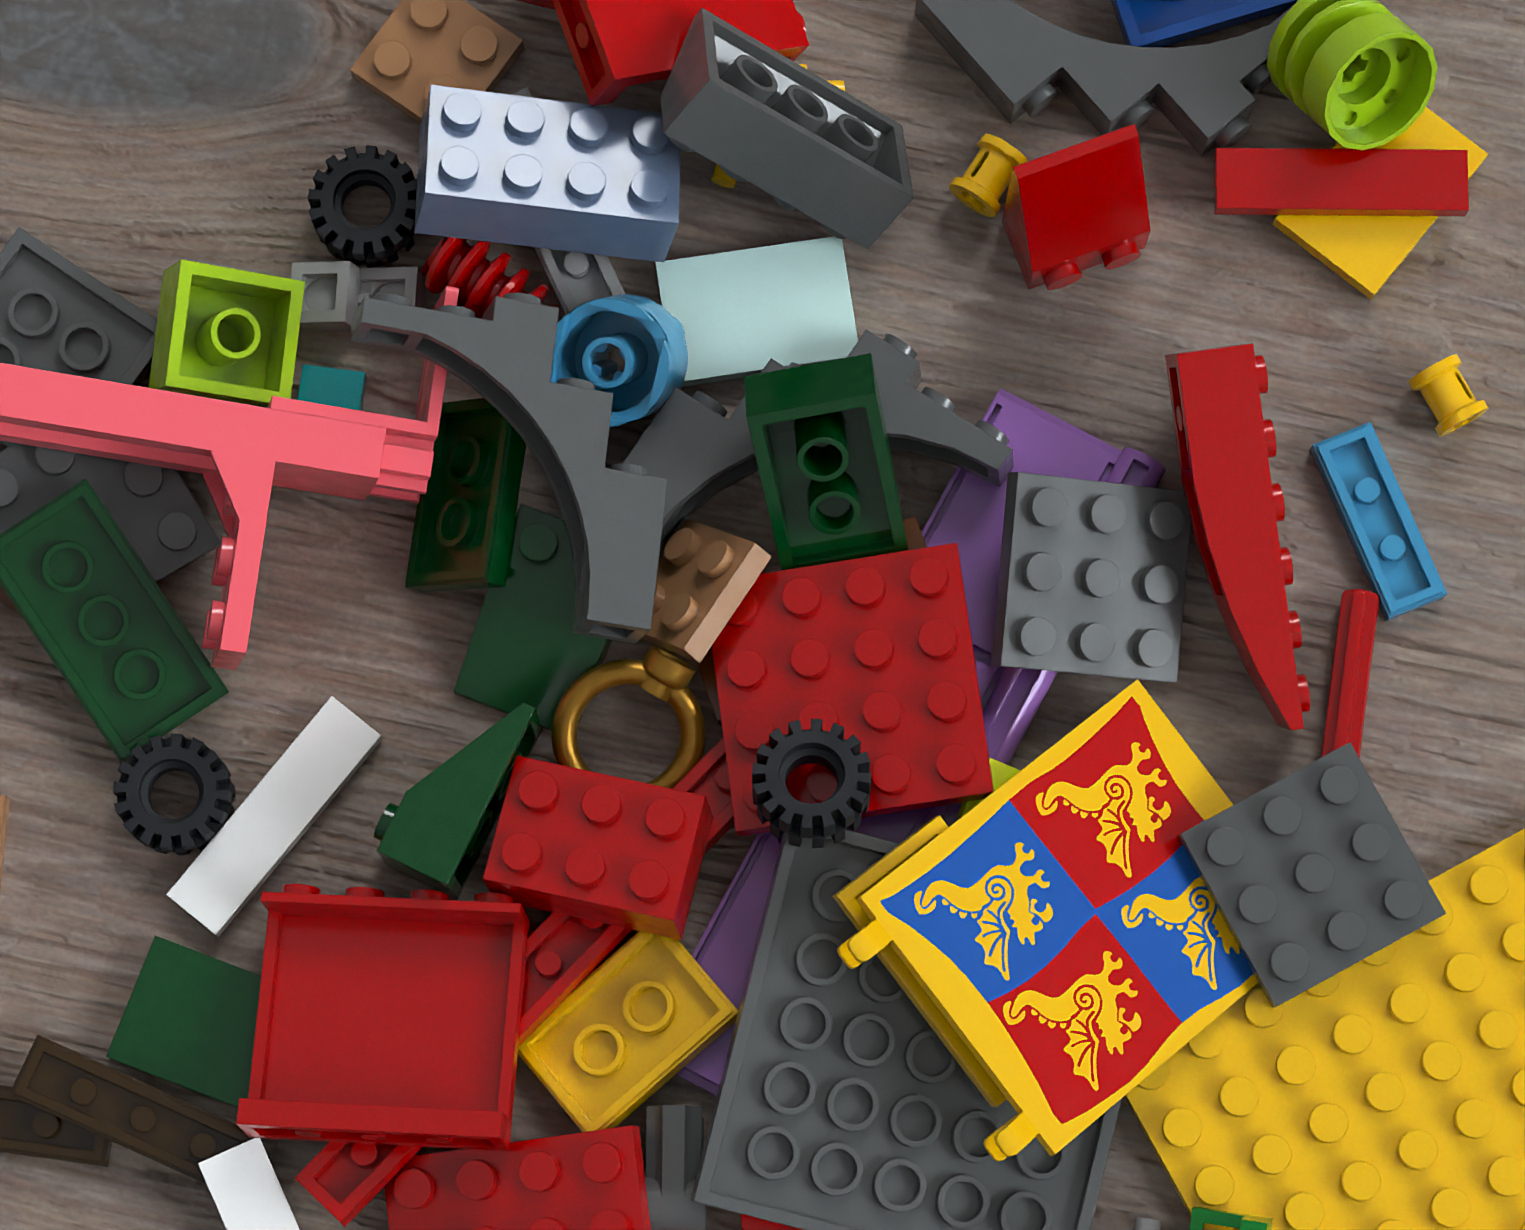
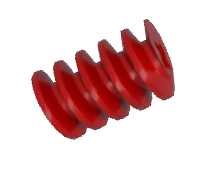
[421,237,559,319]

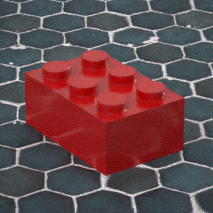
[483,755,713,940]

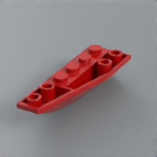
[1165,343,1310,731]

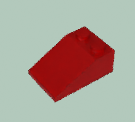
[1002,124,1151,290]

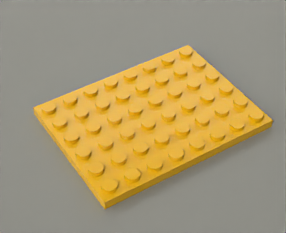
[1124,828,1525,1230]

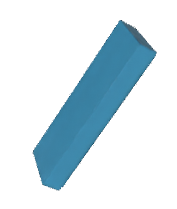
[1310,422,1447,621]

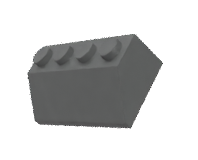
[660,8,914,249]

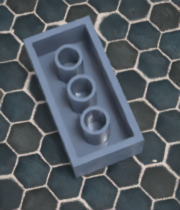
[414,85,680,262]

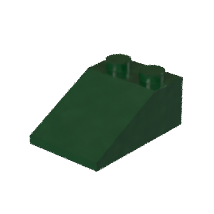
[744,353,909,570]
[454,504,612,731]
[373,703,542,900]

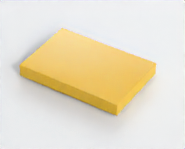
[1272,107,1488,300]
[518,931,738,1132]

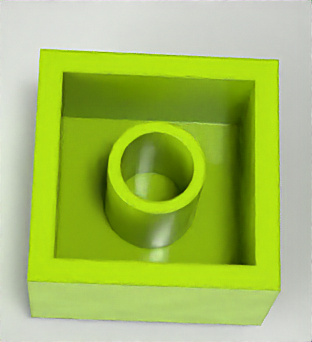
[148,259,305,408]

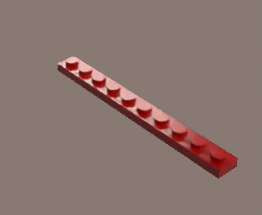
[295,737,735,1227]

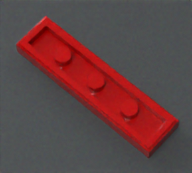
[1214,148,1469,217]

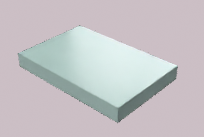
[655,236,858,387]

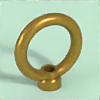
[551,645,705,789]

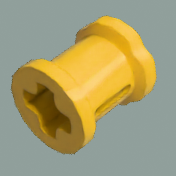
[949,133,1028,217]
[1408,354,1489,437]

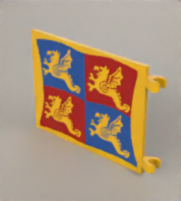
[837,679,1259,1162]

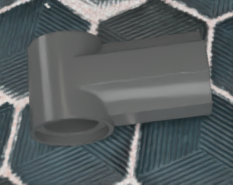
[645,1105,707,1230]

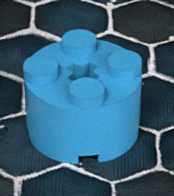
[550,294,688,427]

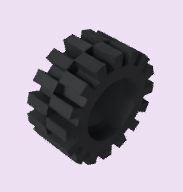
[308,145,420,268]
[752,718,871,849]
[113,733,236,855]

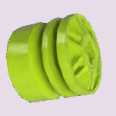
[1267,0,1438,150]

